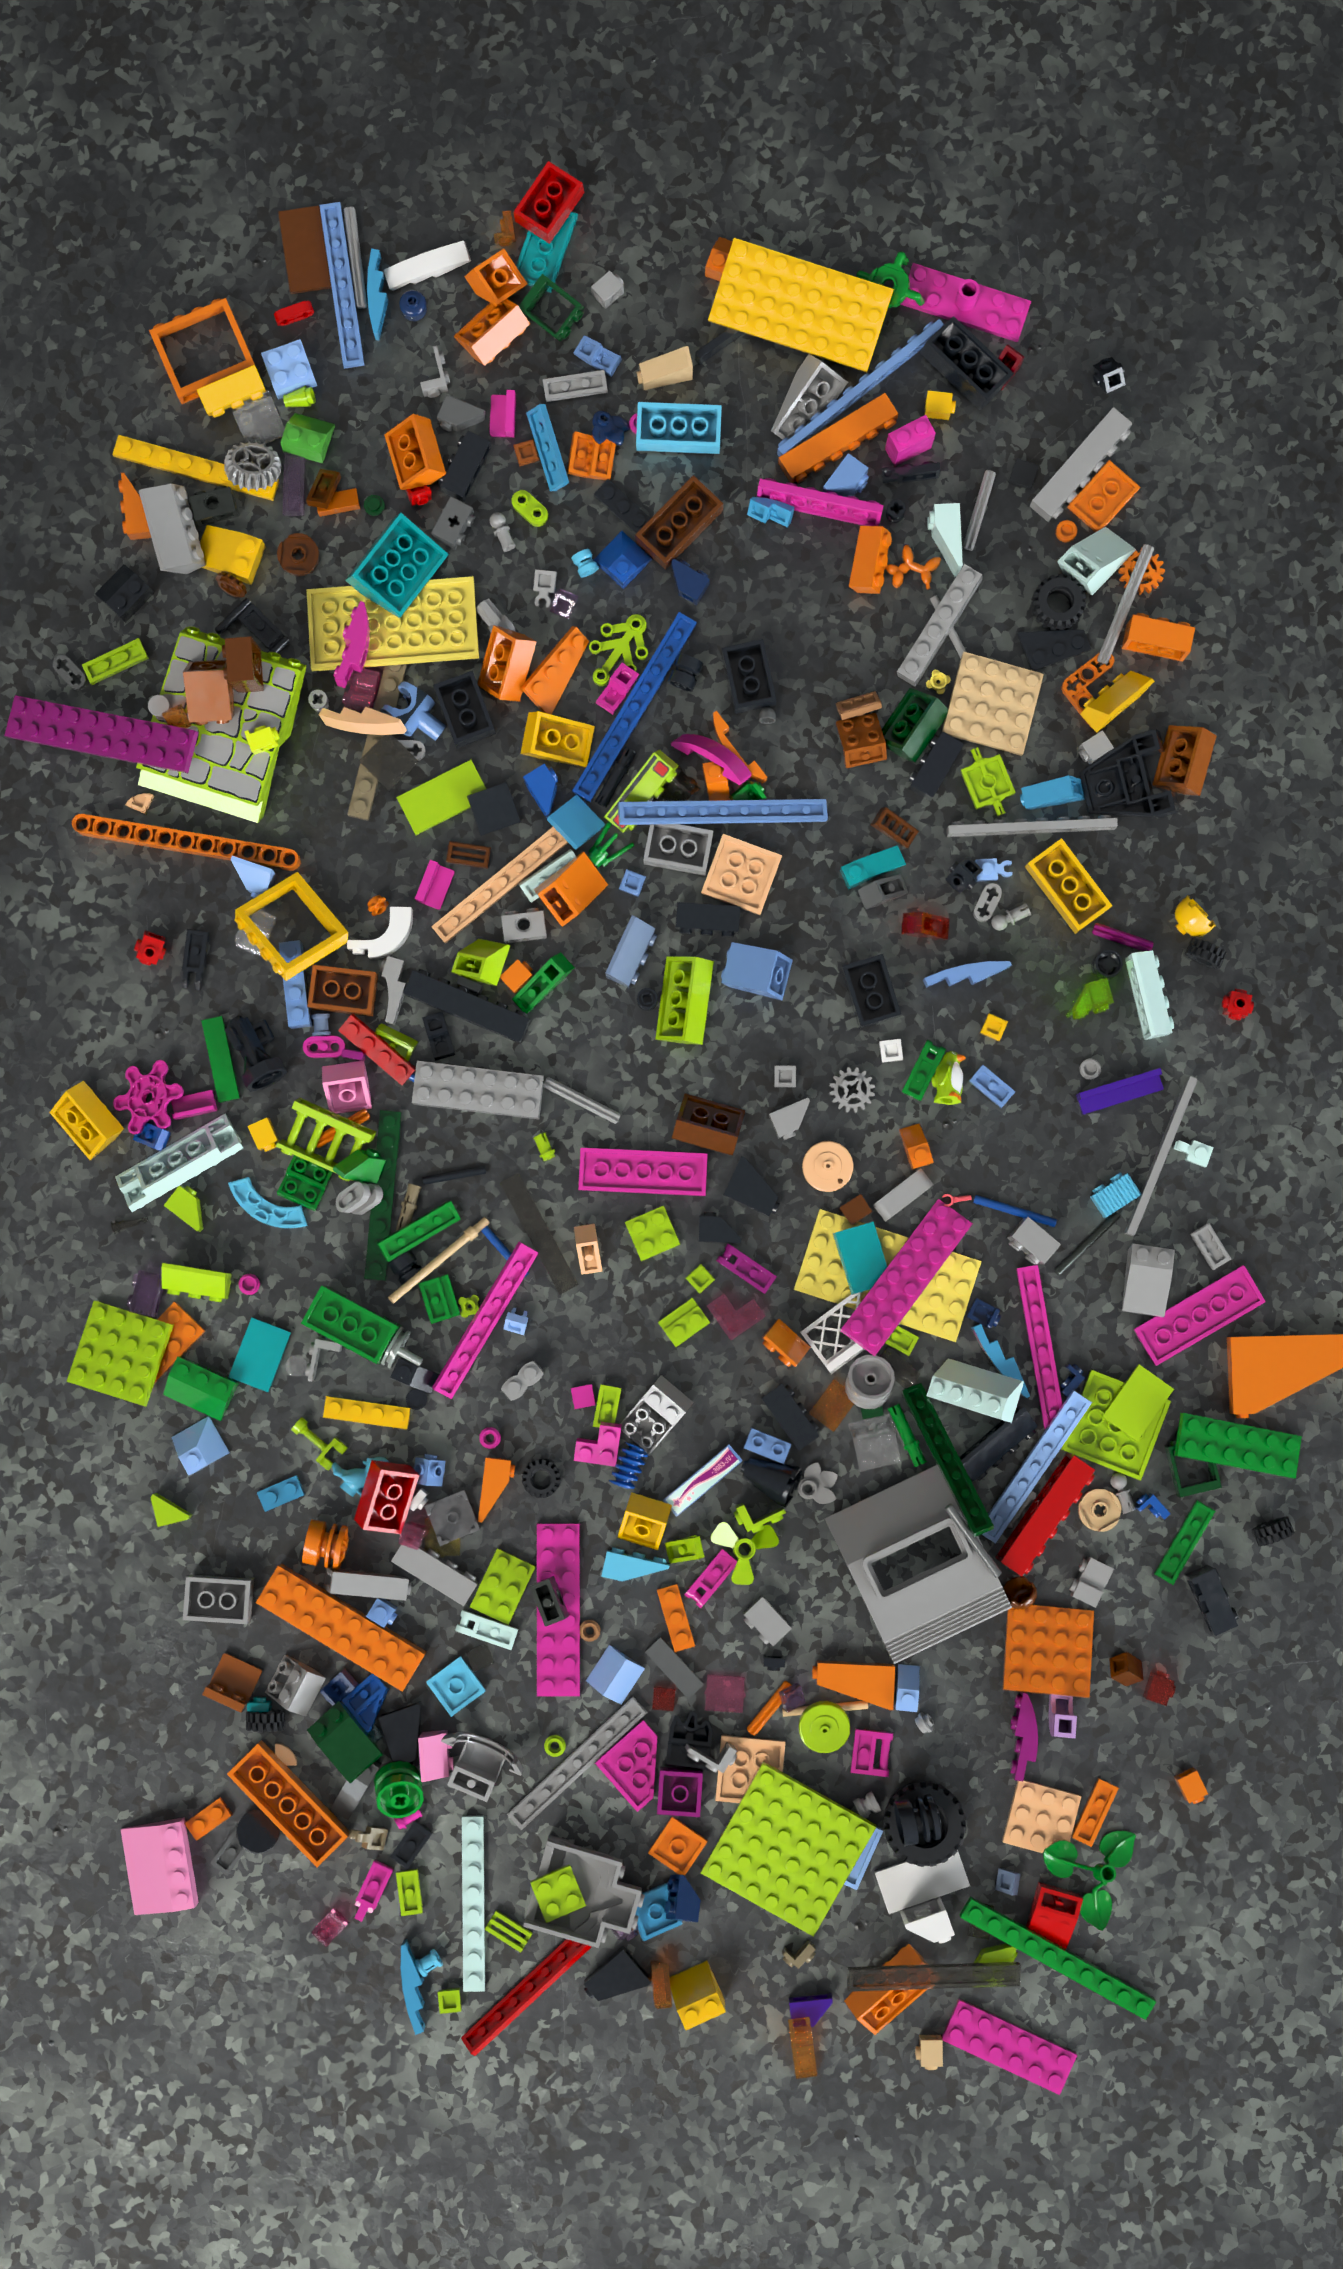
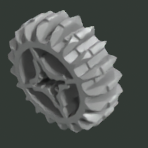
[224,440,281,491]

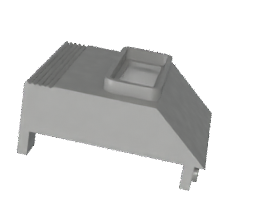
[824,1465,1012,1664]

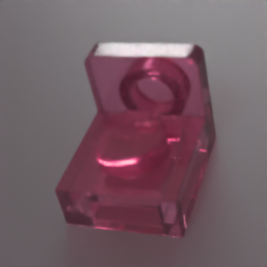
[399,1521,430,1550]

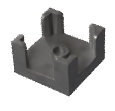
[424,1490,480,1546]

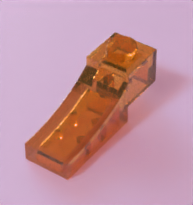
[788,2017,817,2079]

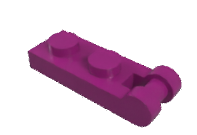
[716,1243,777,1294]

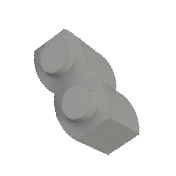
[501,1361,544,1401]

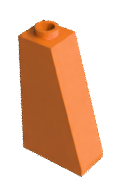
[812,1660,895,1710]

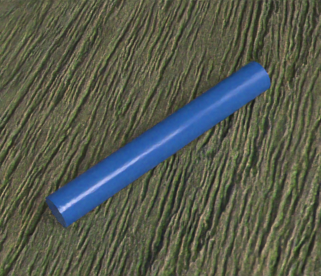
[481,1226,529,1277]

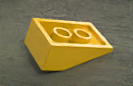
[200,525,266,585]
[520,711,595,767]

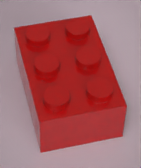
[513,161,584,244]
[354,1460,419,1534]

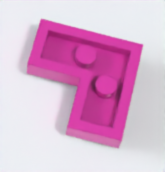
[574,1422,622,1467]

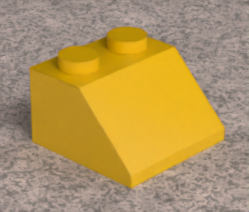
[617,1492,672,1550]

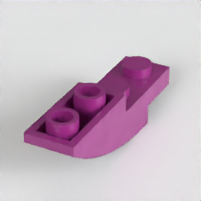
[1010,1692,1038,1782]

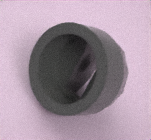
[759,706,776,724]

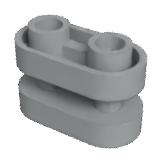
[336,1182,383,1215]

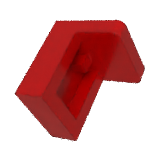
[405,485,431,506]

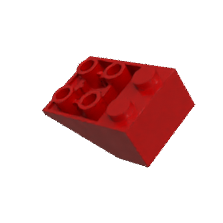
[1026,1882,1083,1949]

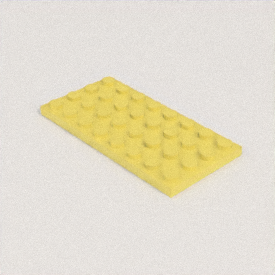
[306,576,479,671]
[794,1209,981,1342]

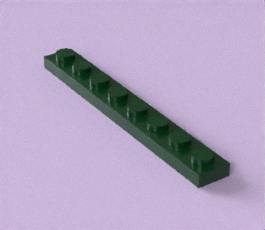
[364,1110,402,1281]
[902,1383,994,1537]

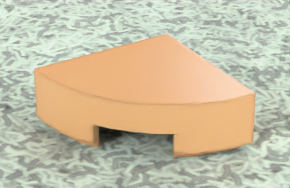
[125,793,154,815]
[275,1743,297,1766]

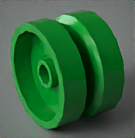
[374,1761,424,1818]

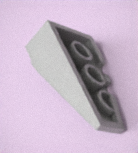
[771,354,848,440]

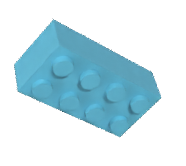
[636,402,722,454]

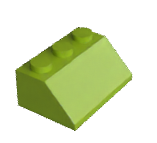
[162,1263,232,1302]

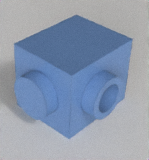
[366,1598,398,1628]

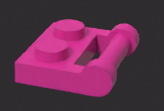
[850,1728,894,1777]

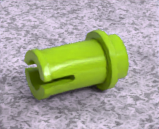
[533,1133,555,1161]

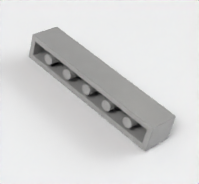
[1030,407,1132,522]
[897,564,982,687]

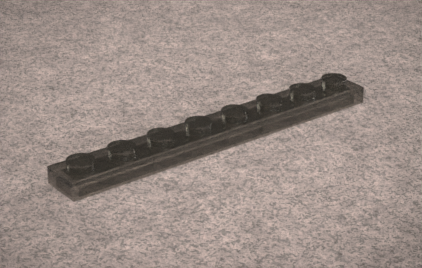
[847,1962,1021,1992]

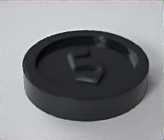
[406,1389,427,1410]

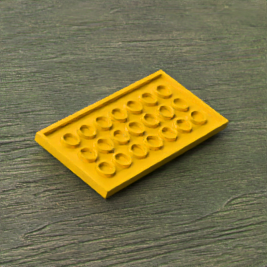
[708,238,894,372]

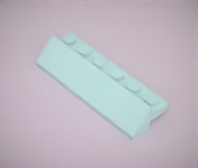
[115,1113,243,1212]

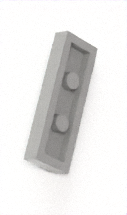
[543,370,608,402]

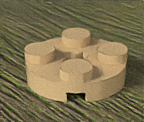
[1078,1489,1121,1532]

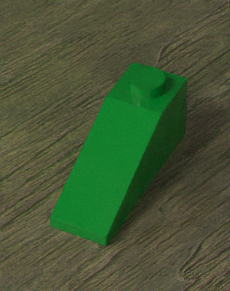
[512,952,575,1014]

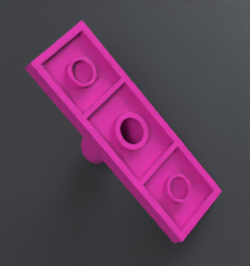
[900,263,1031,342]

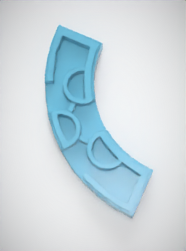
[228,1177,308,1228]

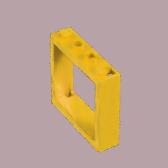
[234,872,348,981]

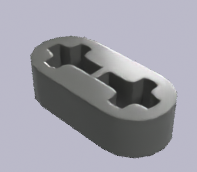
[53,655,88,691]

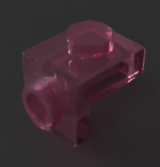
[311,1907,350,1947]

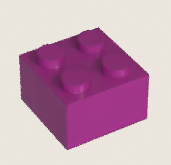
[657,1767,703,1817]

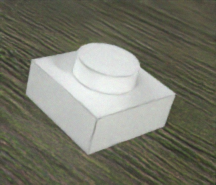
[879,1039,903,1063]
[410,1488,429,1511]

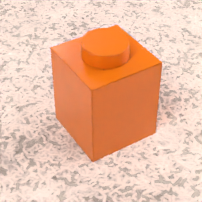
[500,960,533,994]
[1174,1767,1208,1804]

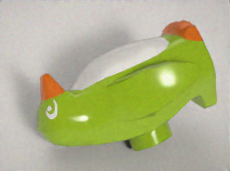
[932,1051,966,1105]

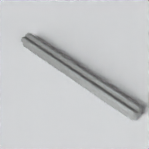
[1097,544,1154,664]

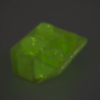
[1066,978,1114,1020]

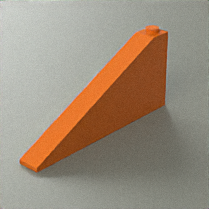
[1227,1334,1343,1418]

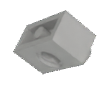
[501,908,547,944]

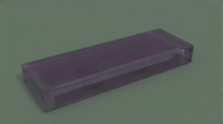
[283,452,306,516]

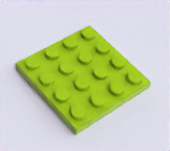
[66,1301,174,1407]
[1061,1370,1171,1481]

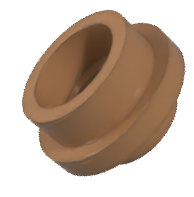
[580,1620,601,1642]

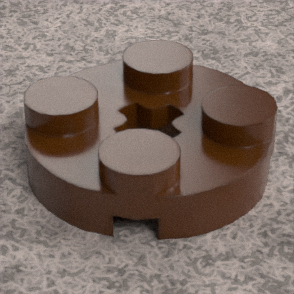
[277,533,320,576]

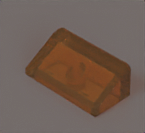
[650,1960,672,2009]

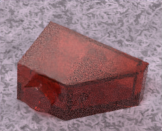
[901,912,949,940]

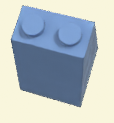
[721,942,793,1000]

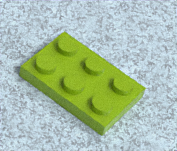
[470,1548,536,1625]

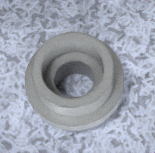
[915,1712,934,1733]

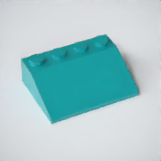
[345,513,449,618]

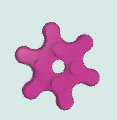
[113,1060,184,1135]

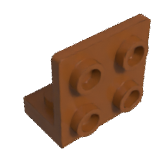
[836,713,887,768]
[202,1653,262,1713]

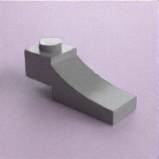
[379,956,406,1026]

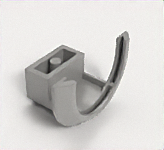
[441,1732,524,1802]

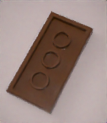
[278,205,332,294]

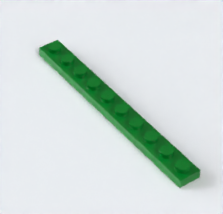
[959,1896,1156,2020]

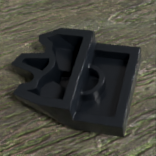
[665,1711,713,1771]

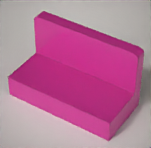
[490,390,516,438]
[415,860,455,910]
[171,1090,218,1120]

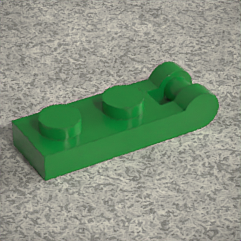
[902,1039,946,1101]

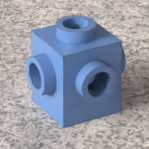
[414,1454,445,1486]

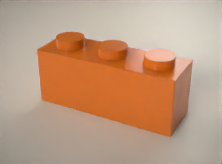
[849,526,892,594]

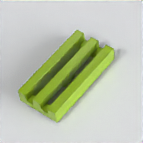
[484,1910,532,1953]

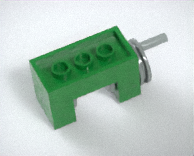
[301,1285,423,1369]

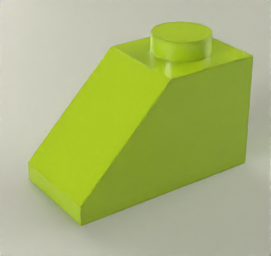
[164,1185,203,1232]

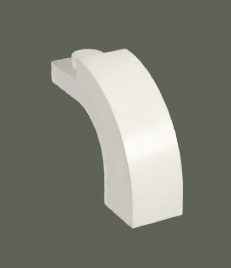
[347,907,413,960]

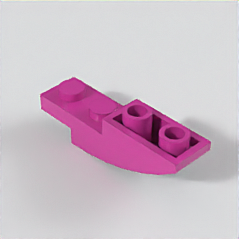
[334,601,370,688]

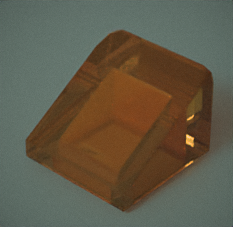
[162,704,192,728]

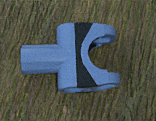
[381,682,446,741]

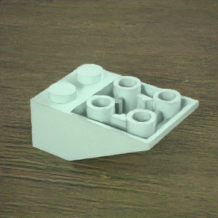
[1057,527,1136,595]

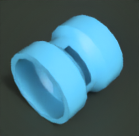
[571,549,599,578]

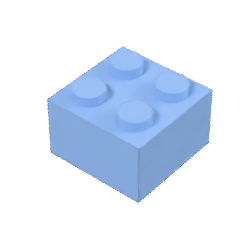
[261,339,317,400]

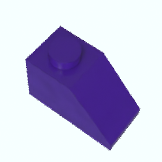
[788,1993,833,2032]

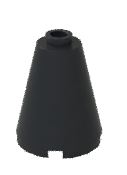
[740,1458,802,1508]

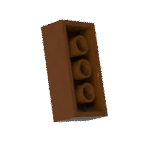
[635,475,724,570]

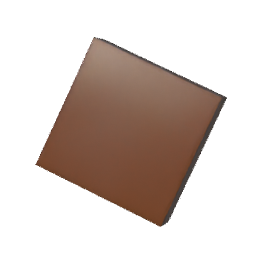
[513,439,539,467]

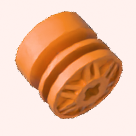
[302,1519,349,1570]

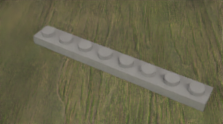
[947,815,1118,837]

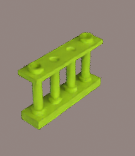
[276,1097,376,1181]

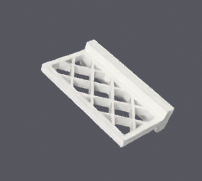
[800,1289,900,1374]

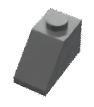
[437,395,486,432]
[858,874,908,909]

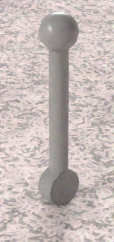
[1007,1491,1036,1529]

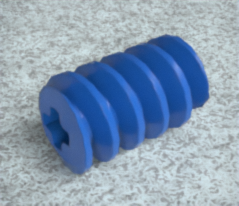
[609,1441,649,1489]

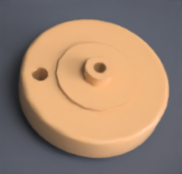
[802,1141,853,1192]

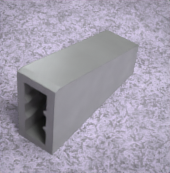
[323,1567,411,1601]

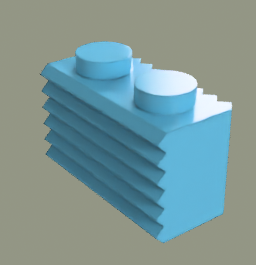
[1090,1172,1142,1218]

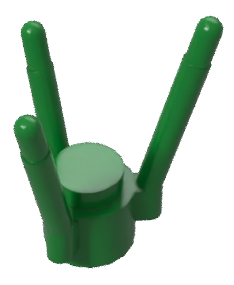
[587,821,634,868]

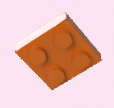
[648,1816,708,1876]

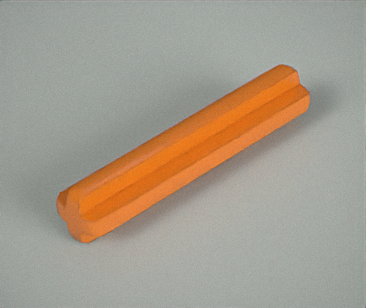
[316,1109,370,1148]
[747,1681,794,1736]

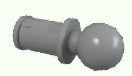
[489,512,516,552]
[991,903,1031,931]
[1110,1473,1136,1514]

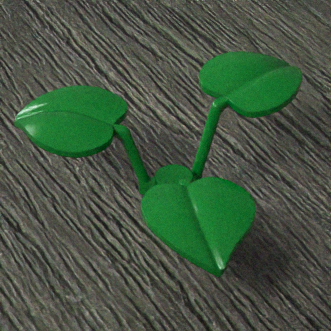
[1043,1831,1136,1931]

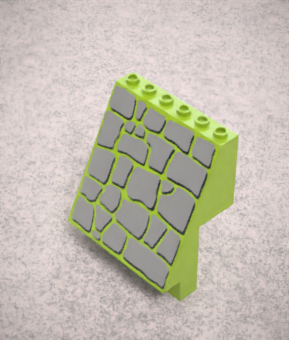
[136,626,307,823]

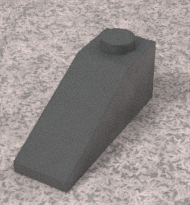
[330,1761,381,1820]

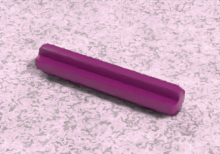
[1092,923,1154,951]

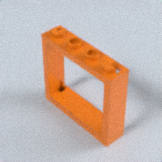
[149,298,257,404]

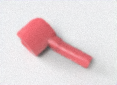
[942,1194,972,1207]

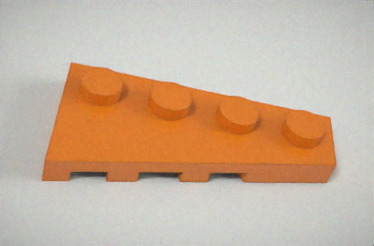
[520,626,589,715]

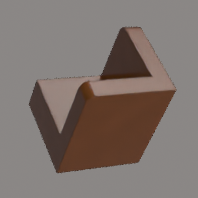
[839,1194,872,1225]
[1109,1652,1144,1686]

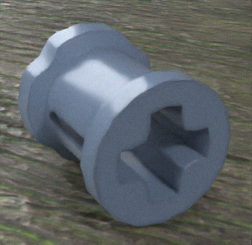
[311,1014,331,1036]

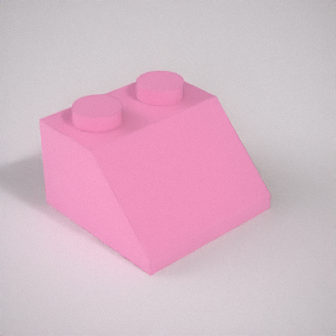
[322,1061,372,1114]
[418,1730,454,1782]

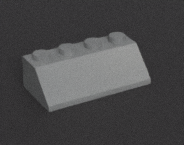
[139,484,206,574]

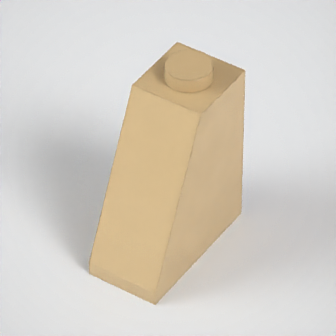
[636,346,693,390]

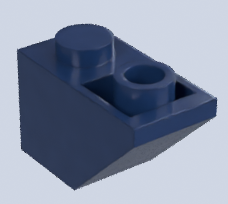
[671,558,710,606]
[665,1875,701,1922]

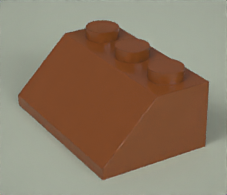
[1152,725,1217,796]

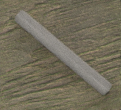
[344,206,367,309]

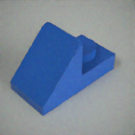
[133,1123,171,1151]

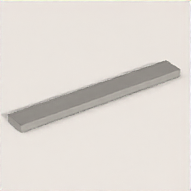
[1124,1076,1198,1236]
[507,1696,647,1830]

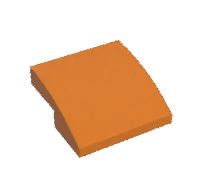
[566,431,616,480]

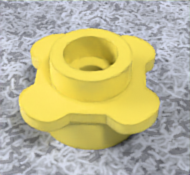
[926,670,951,694]

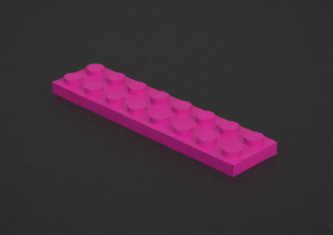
[840,1199,973,1356]
[537,1523,580,1696]

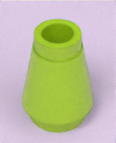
[283,386,316,408]

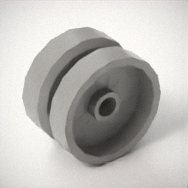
[845,1355,895,1409]

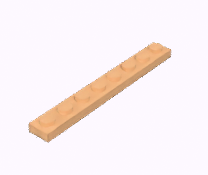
[432,827,568,944]

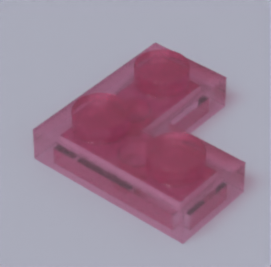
[707,1294,766,1340]

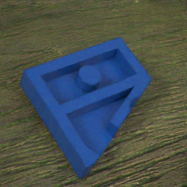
[342,1674,389,1733]

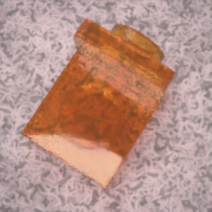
[493,210,516,246]

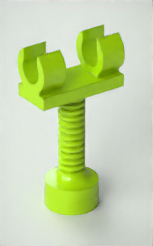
[291,1417,348,1470]

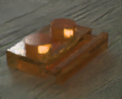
[809,1379,854,1432]

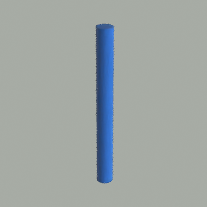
[973,1195,1057,1227]

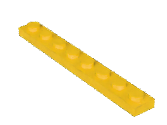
[112,435,279,501]

